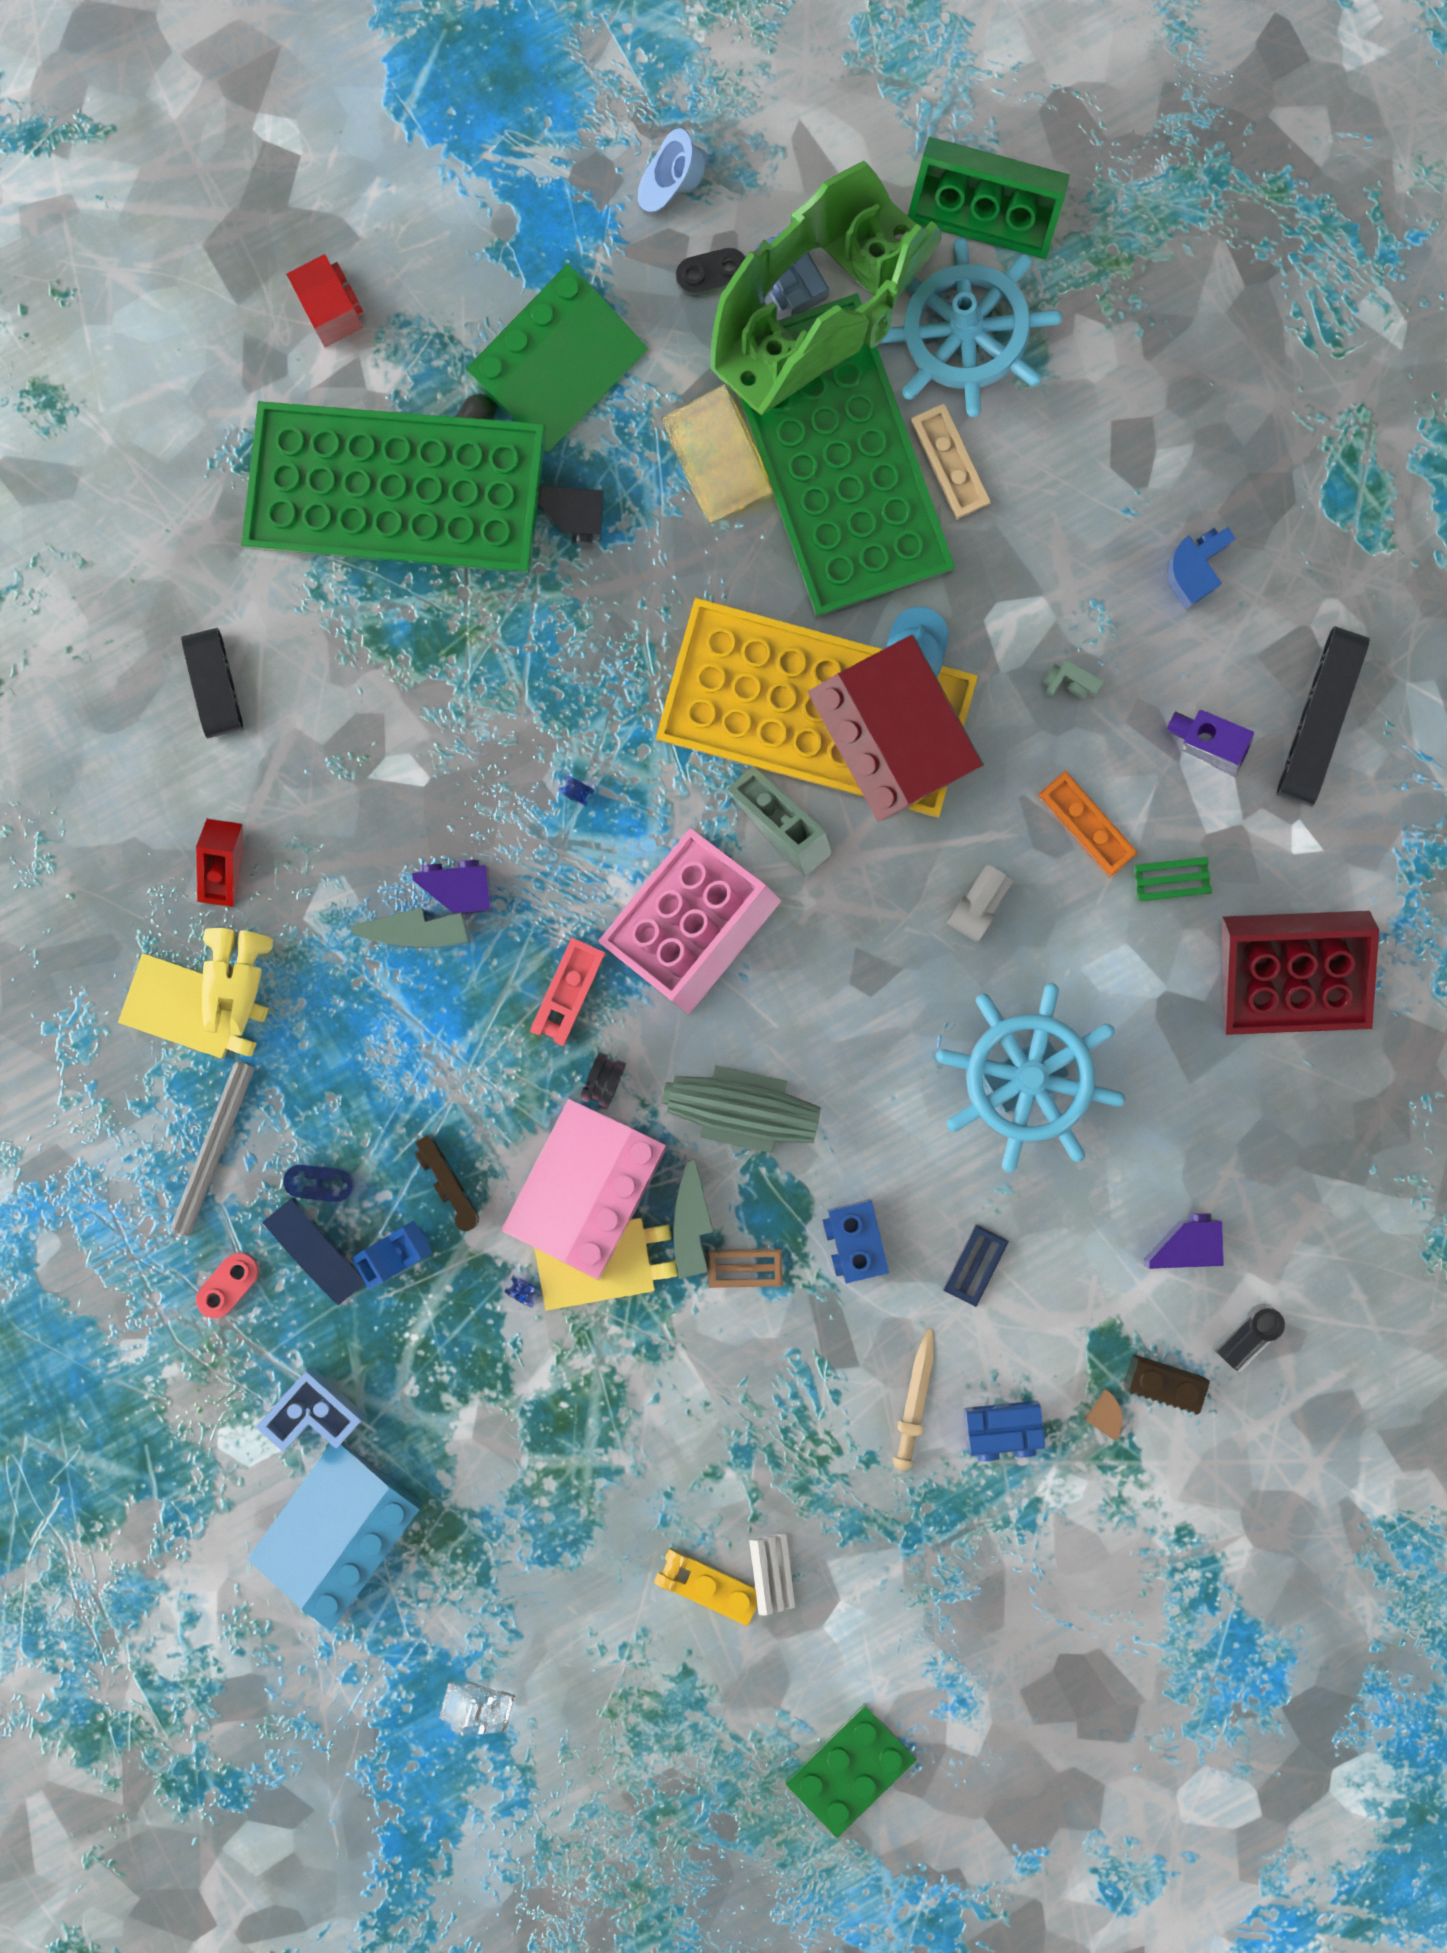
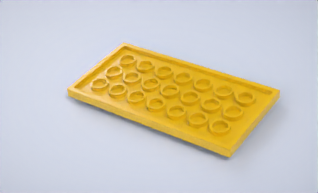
[655,598,978,818]

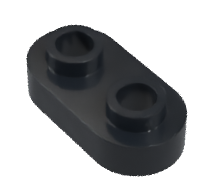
[676,248,746,297]

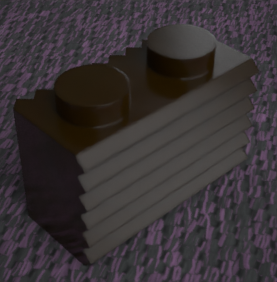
[1123,1354,1210,1415]

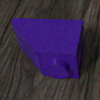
[1144,1213,1224,1269]

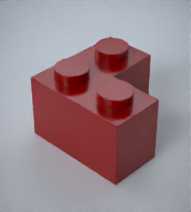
[286,254,364,347]

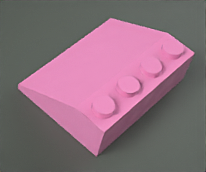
[598,828,781,1015]
[501,1099,667,1281]

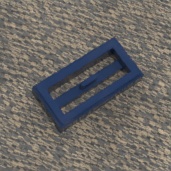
[943,1224,1009,1307]

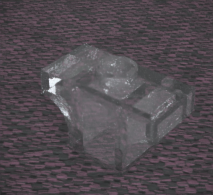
[439,1681,516,1735]

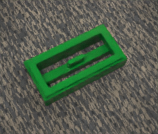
[1133,857,1212,902]

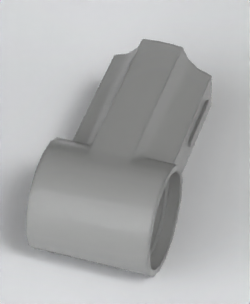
[946,864,1014,943]

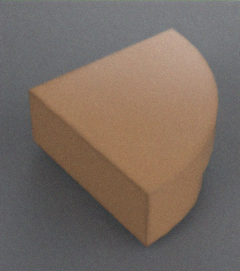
[1084,1388,1122,1441]

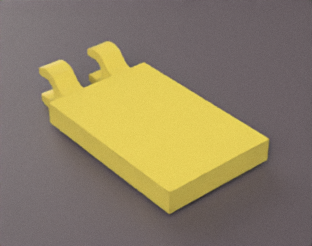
[118,953,269,1059]
[534,1218,678,1311]

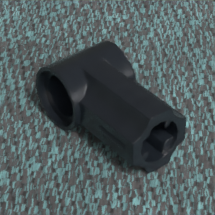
[1215,1304,1285,1374]

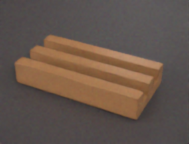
[708,1249,782,1288]

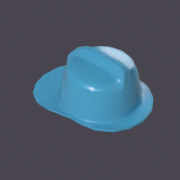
[886,607,949,677]

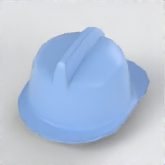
[638,128,708,212]

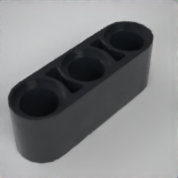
[181,627,244,739]

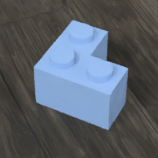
[256,1367,367,1452]

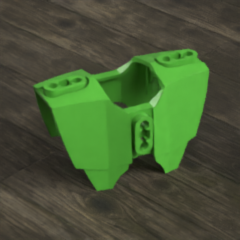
[711,161,942,415]

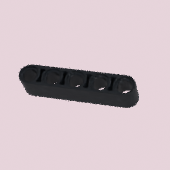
[1276,626,1370,807]

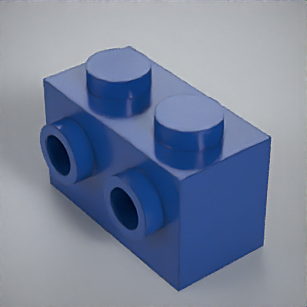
[822,1199,889,1284]

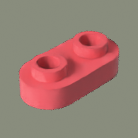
[196,1252,259,1318]

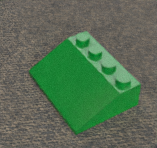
[465,263,648,454]

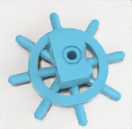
[936,983,1126,1173]

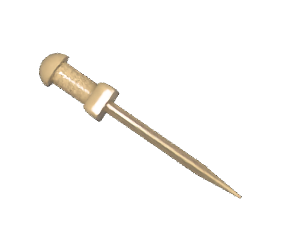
[893,1329,934,1471]

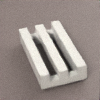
[749,1533,795,1615]

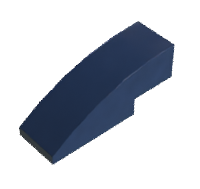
[262,1197,365,1305]

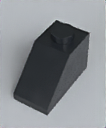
[538,486,605,546]

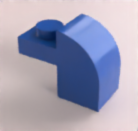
[1167,527,1236,610]
[351,1220,433,1290]

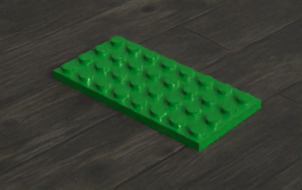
[738,293,955,618]
[241,401,547,574]

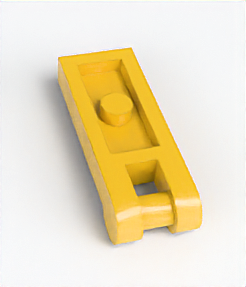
[654,1548,758,1626]

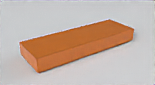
[1037,770,1138,878]

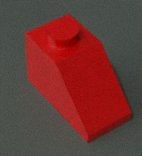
[196,818,243,907]

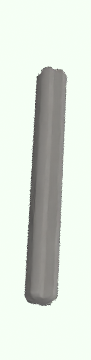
[171,1061,254,1236]

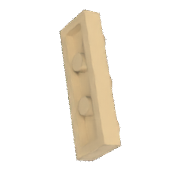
[910,403,991,520]

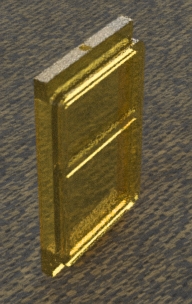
[662,384,774,524]

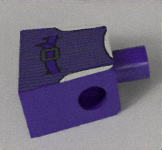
[1166,710,1254,778]

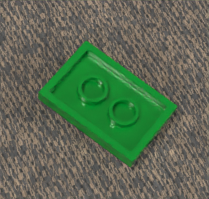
[785,1703,917,1838]

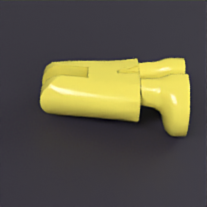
[202,928,274,1036]

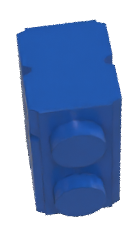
[964,1400,1045,1461]

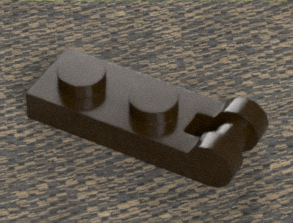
[414,1134,480,1231]

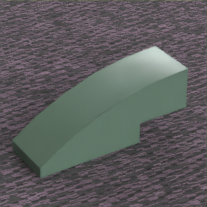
[350,908,471,949]
[673,1159,713,1279]

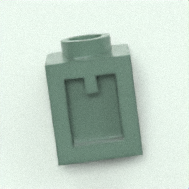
[1043,659,1104,699]

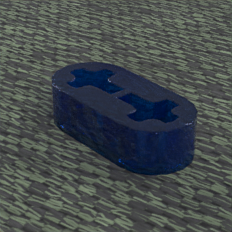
[283,1164,355,1202]

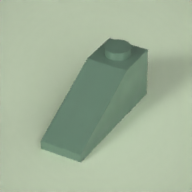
[727,767,832,877]

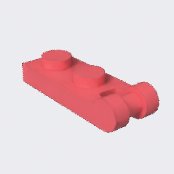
[530,937,606,1047]

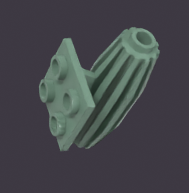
[661,1065,821,1153]

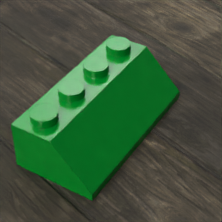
[907,136,1070,259]

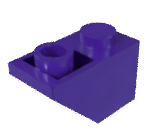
[412,860,493,914]

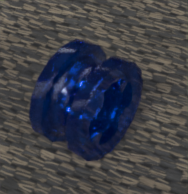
[557,775,595,807]
[504,1275,542,1308]

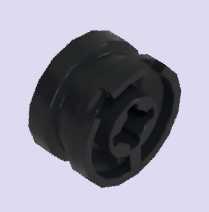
[580,1052,627,1110]

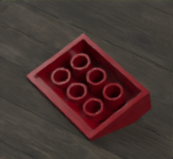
[807,634,984,822]
[1221,910,1379,1035]

